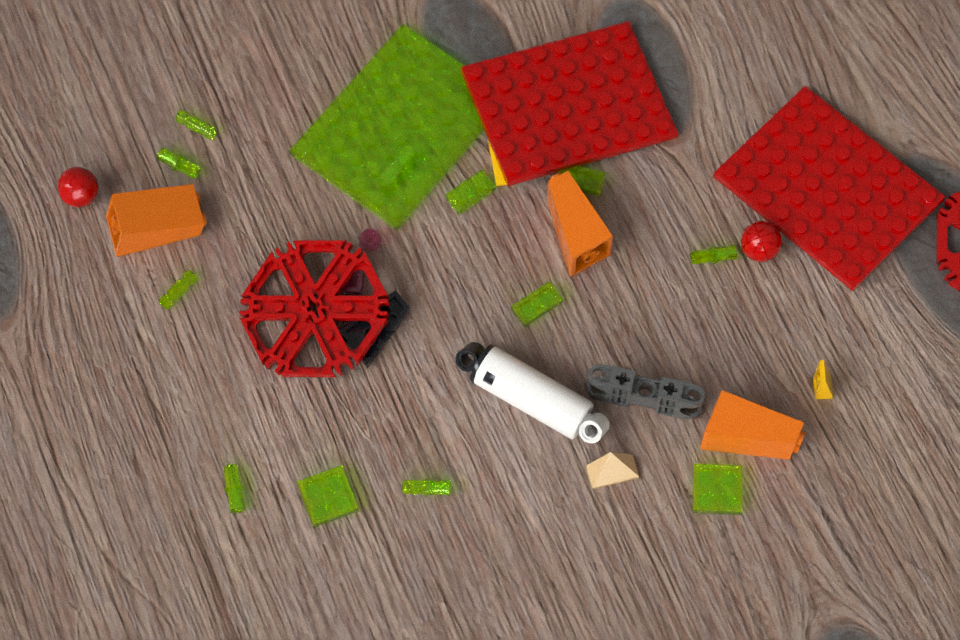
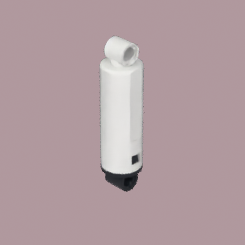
[455,342,610,443]

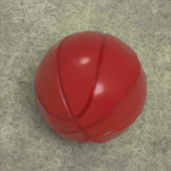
[57,167,98,208]
[741,221,782,262]

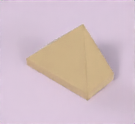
[586,452,639,489]

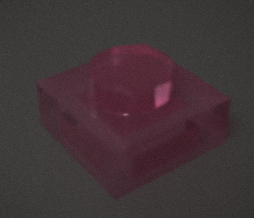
[340,270,365,295]

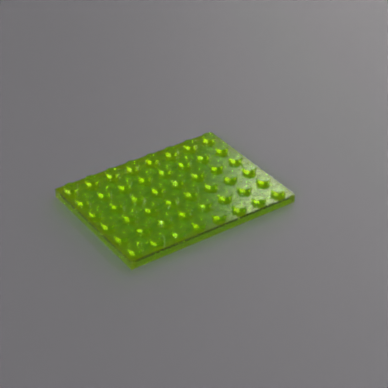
[289,24,484,230]

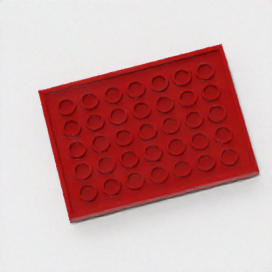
[461,21,678,186]
[713,86,945,291]

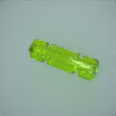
[175,110,217,140]
[158,270,197,310]

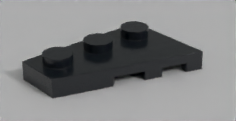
[339,290,410,369]

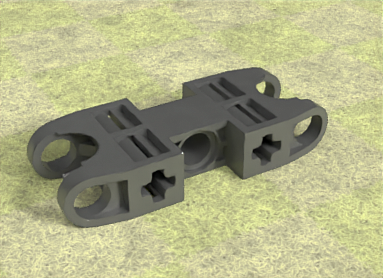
[587,364,705,420]

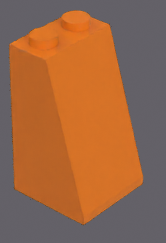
[547,171,613,277]
[106,184,206,257]
[700,390,806,460]

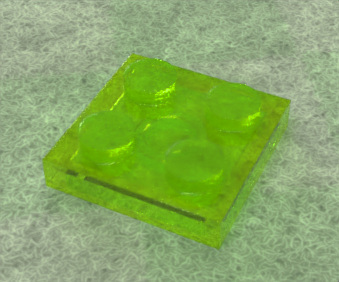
[692,463,742,515]
[296,465,359,528]

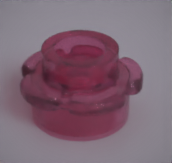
[359,229,382,251]

